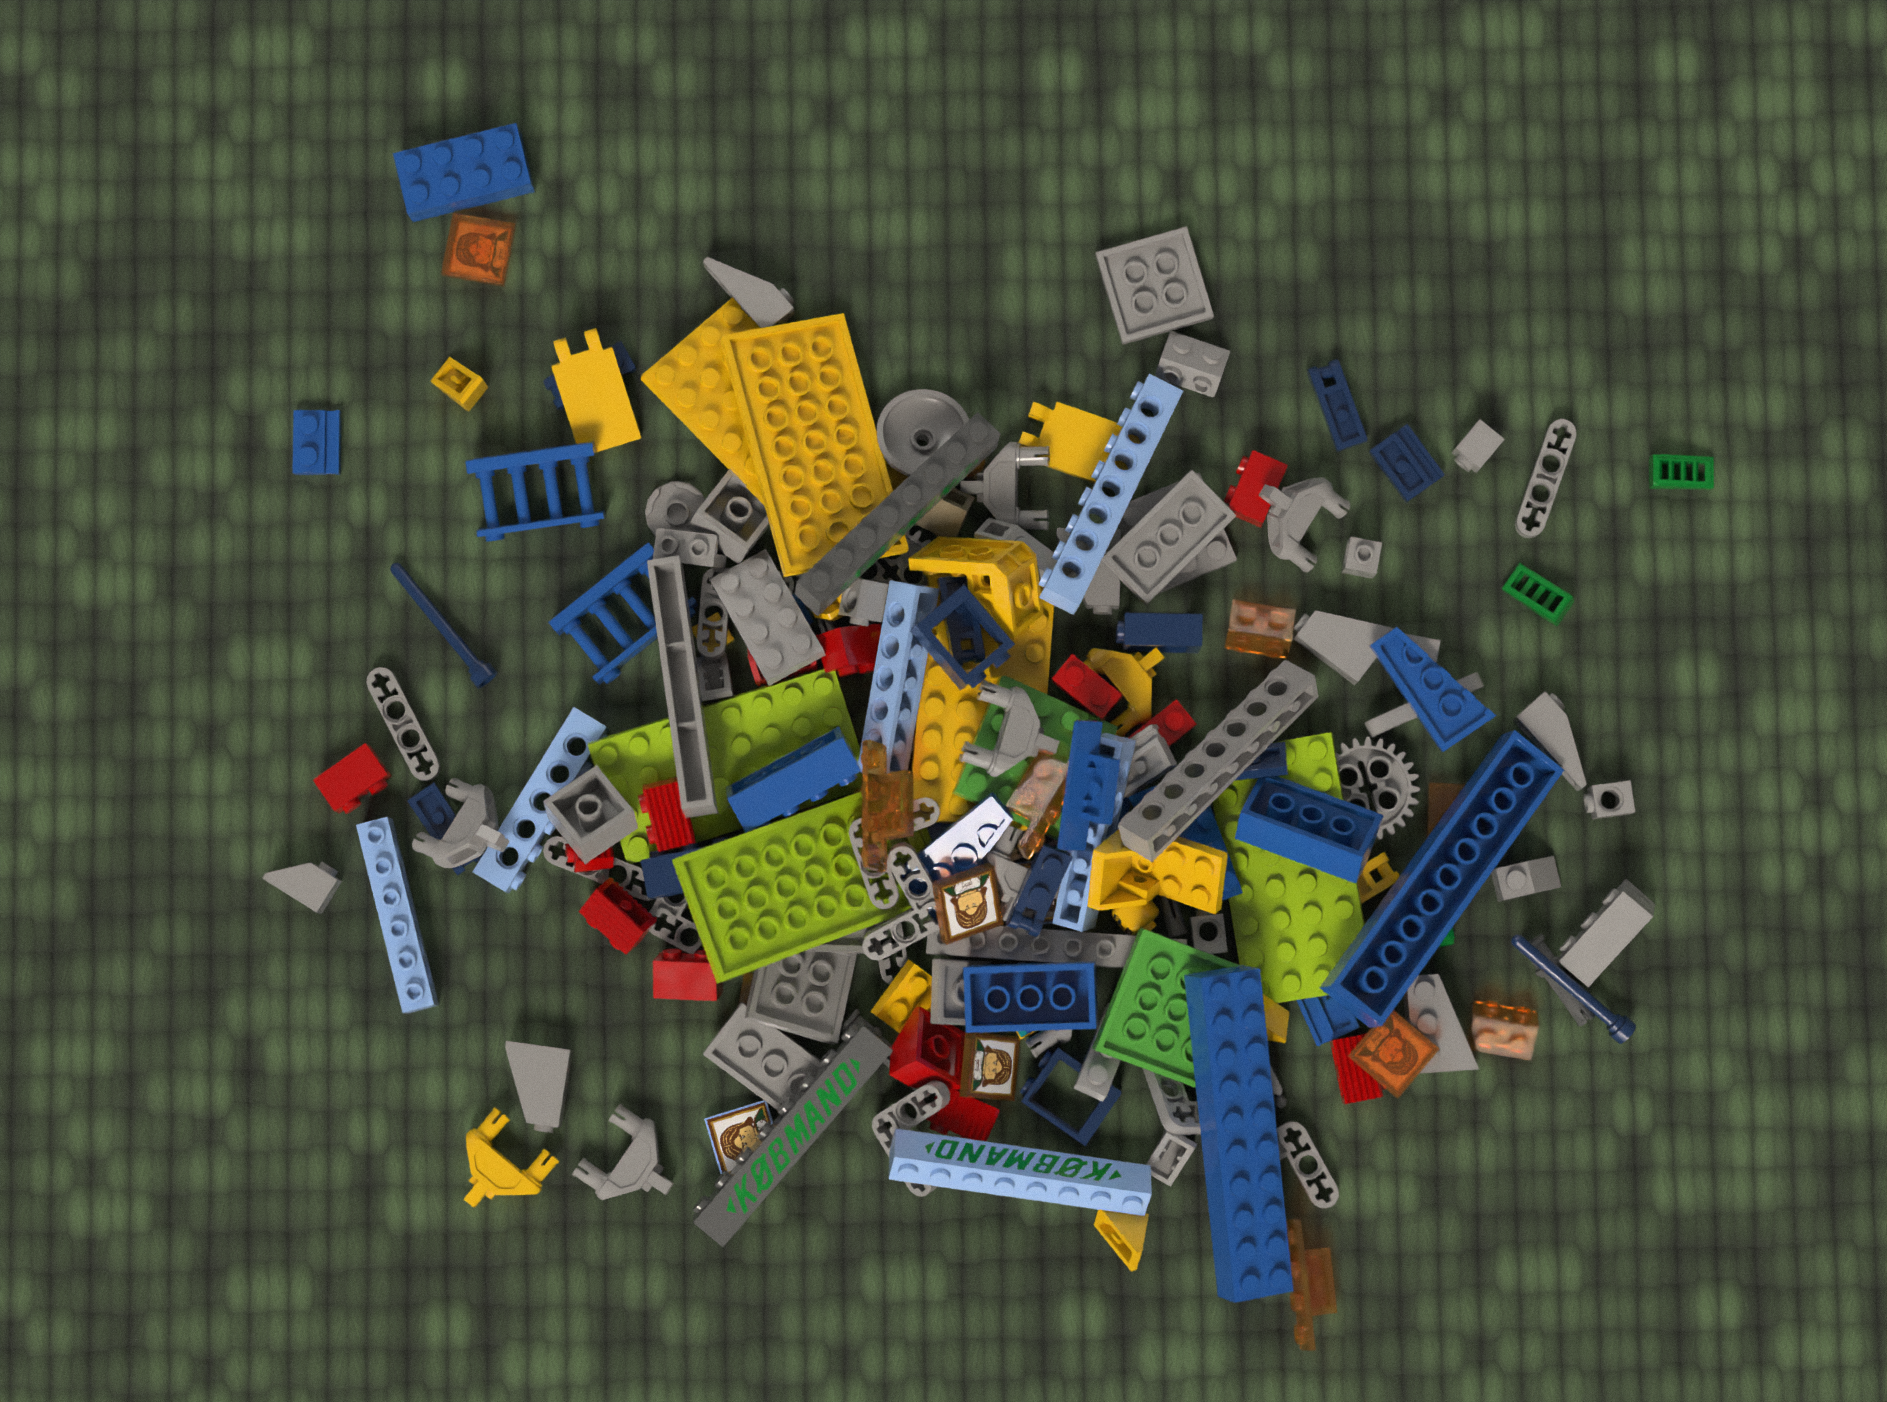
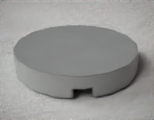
[645,481,705,537]

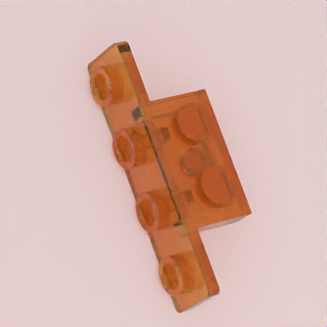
[861,740,914,873]
[1006,751,1069,860]
[1286,1219,1337,1351]

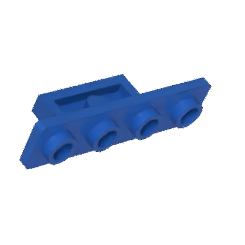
[1057,720,1120,850]

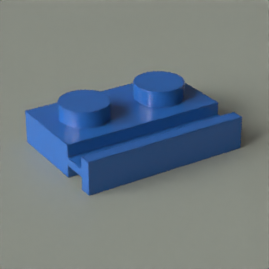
[293,410,342,475]
[1296,995,1361,1046]

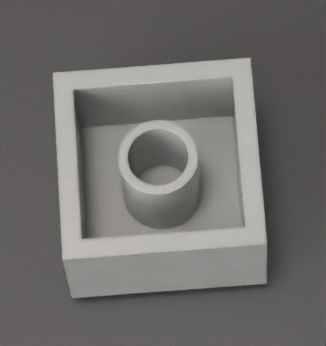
[688,469,770,564]
[543,765,638,864]

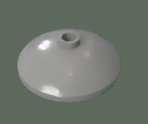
[876,389,969,477]

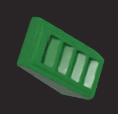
[1649,454,1714,489]
[1502,563,1575,627]

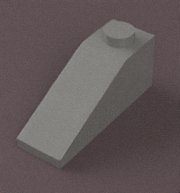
[703,257,795,328]
[1512,692,1587,791]

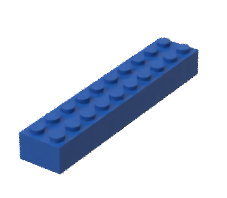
[1319,730,1564,1028]
[1184,965,1293,1303]

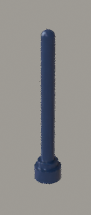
[390,563,498,689]
[1511,935,1636,1044]

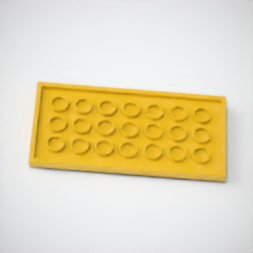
[641,297,908,506]
[720,313,909,577]
[908,584,1054,832]

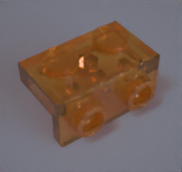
[1225,599,1296,659]
[1467,1001,1539,1061]

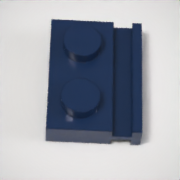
[1369,424,1445,503]

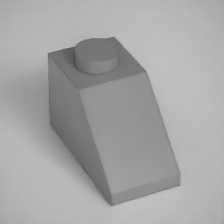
[1491,856,1561,902]
[262,862,342,914]

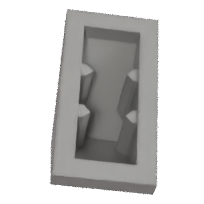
[696,652,735,706]
[1146,1129,1197,1186]

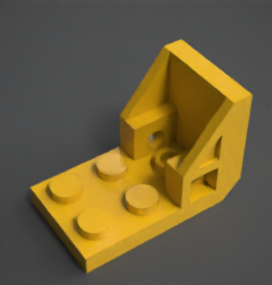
[908,536,1044,638]
[1087,829,1228,914]

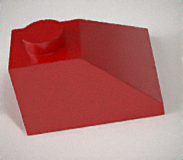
[889,1006,966,1090]

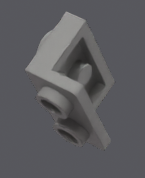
[1155,330,1230,397]

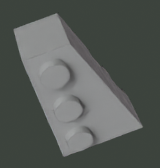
[1559,879,1655,987]
[1403,974,1479,1074]

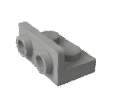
[653,528,727,568]

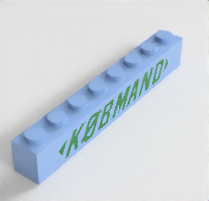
[889,1128,1152,1216]

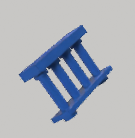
[465,441,606,542]
[548,542,698,685]

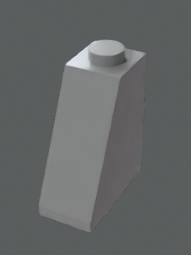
[1056,528,1121,615]
[1293,610,1393,685]
[505,1041,573,1133]

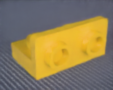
[870,959,932,1033]

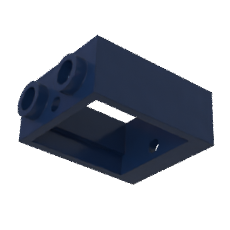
[910,585,1015,690]
[1116,613,1203,653]
[1020,1048,1122,1146]

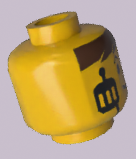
[1111,900,1159,936]

